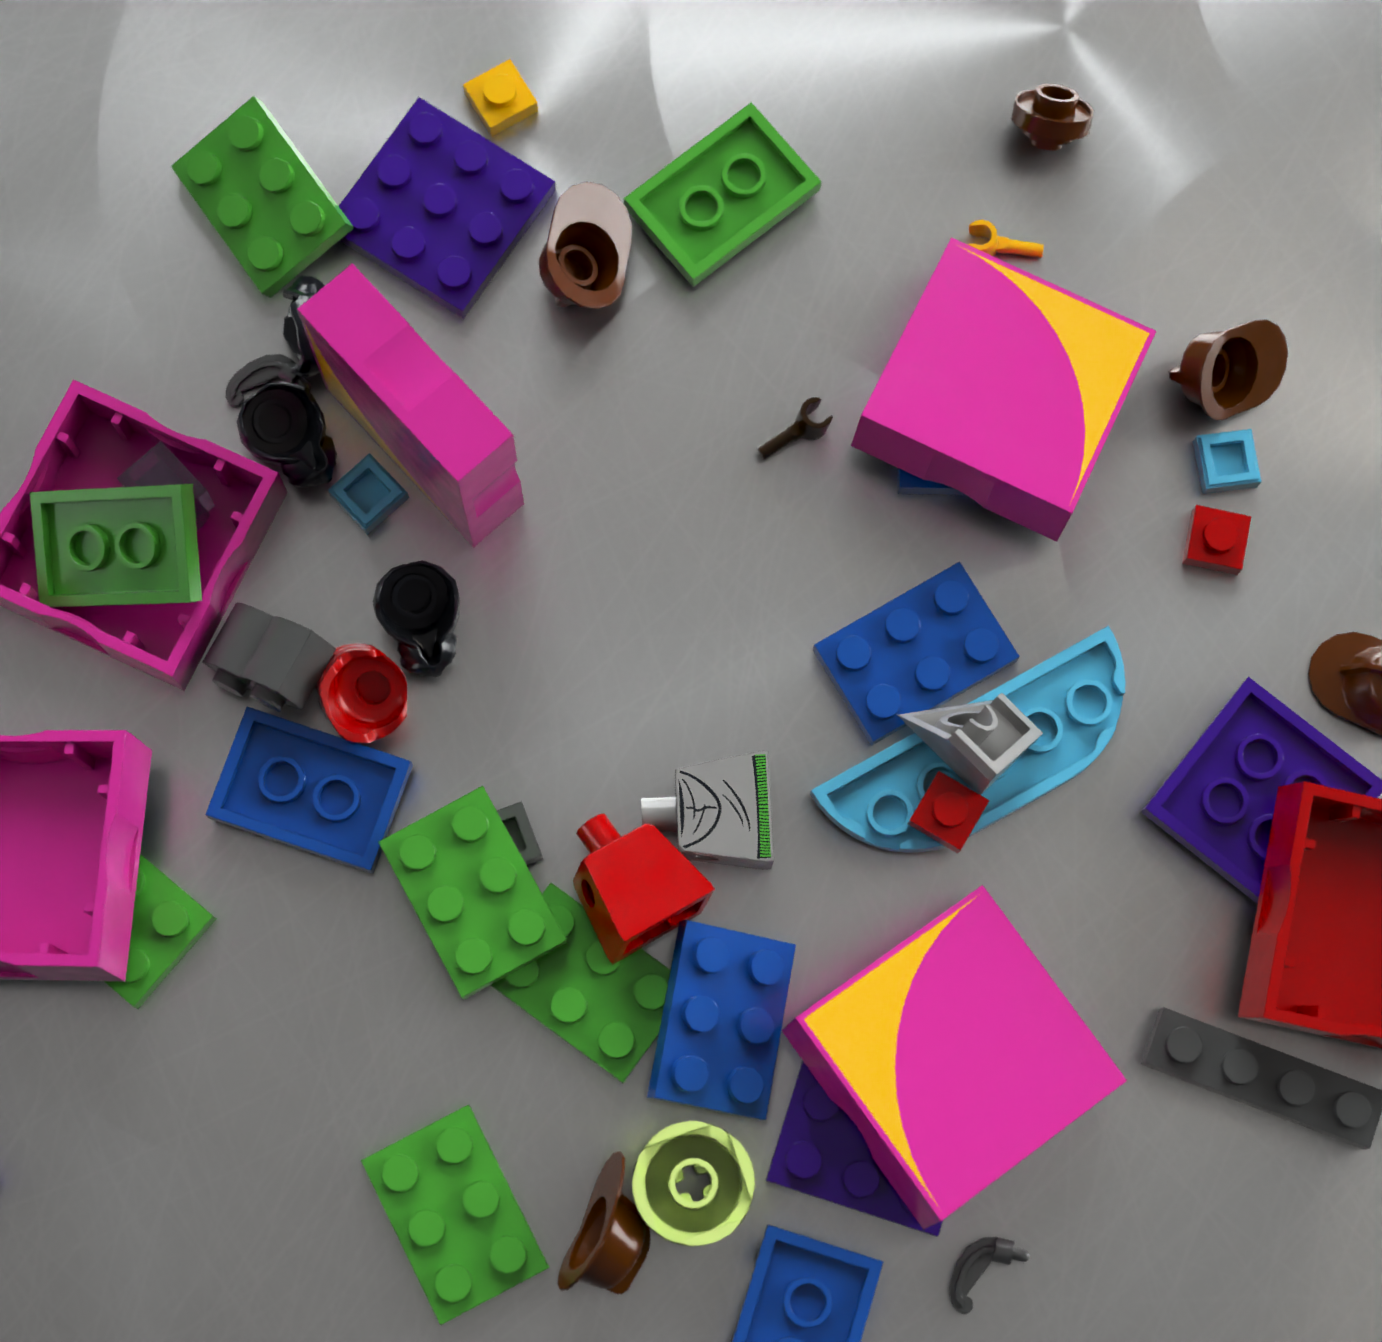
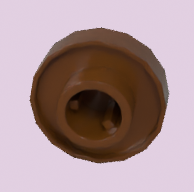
[1011,84,1094,151]

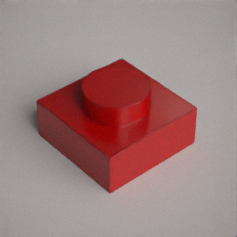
[1182,505,1252,575]
[908,771,990,854]

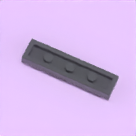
[1141,1007,1382,1150]

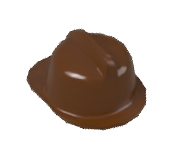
[539,182,632,310]
[1169,319,1288,421]
[1308,632,1382,736]
[557,1151,651,1294]

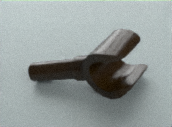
[757,397,833,460]

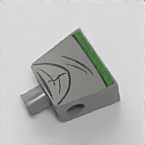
[641,751,774,870]

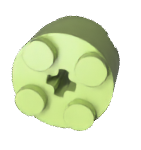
[632,1121,755,1246]

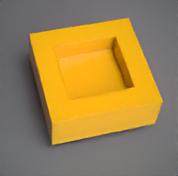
[463,59,538,137]

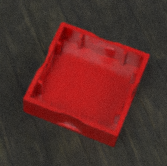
[1238,781,1382,1049]

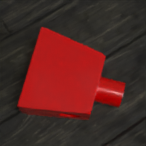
[573,813,715,965]

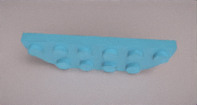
[810,626,1126,853]

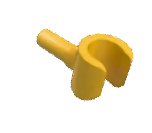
[967,219,1044,258]

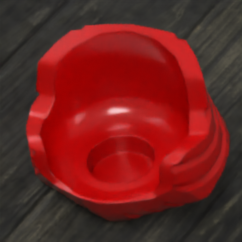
[315,643,407,743]

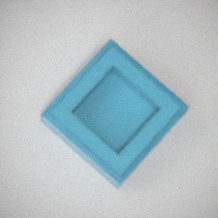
[1193,429,1261,494]
[328,453,409,535]

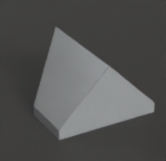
[897,693,1043,795]

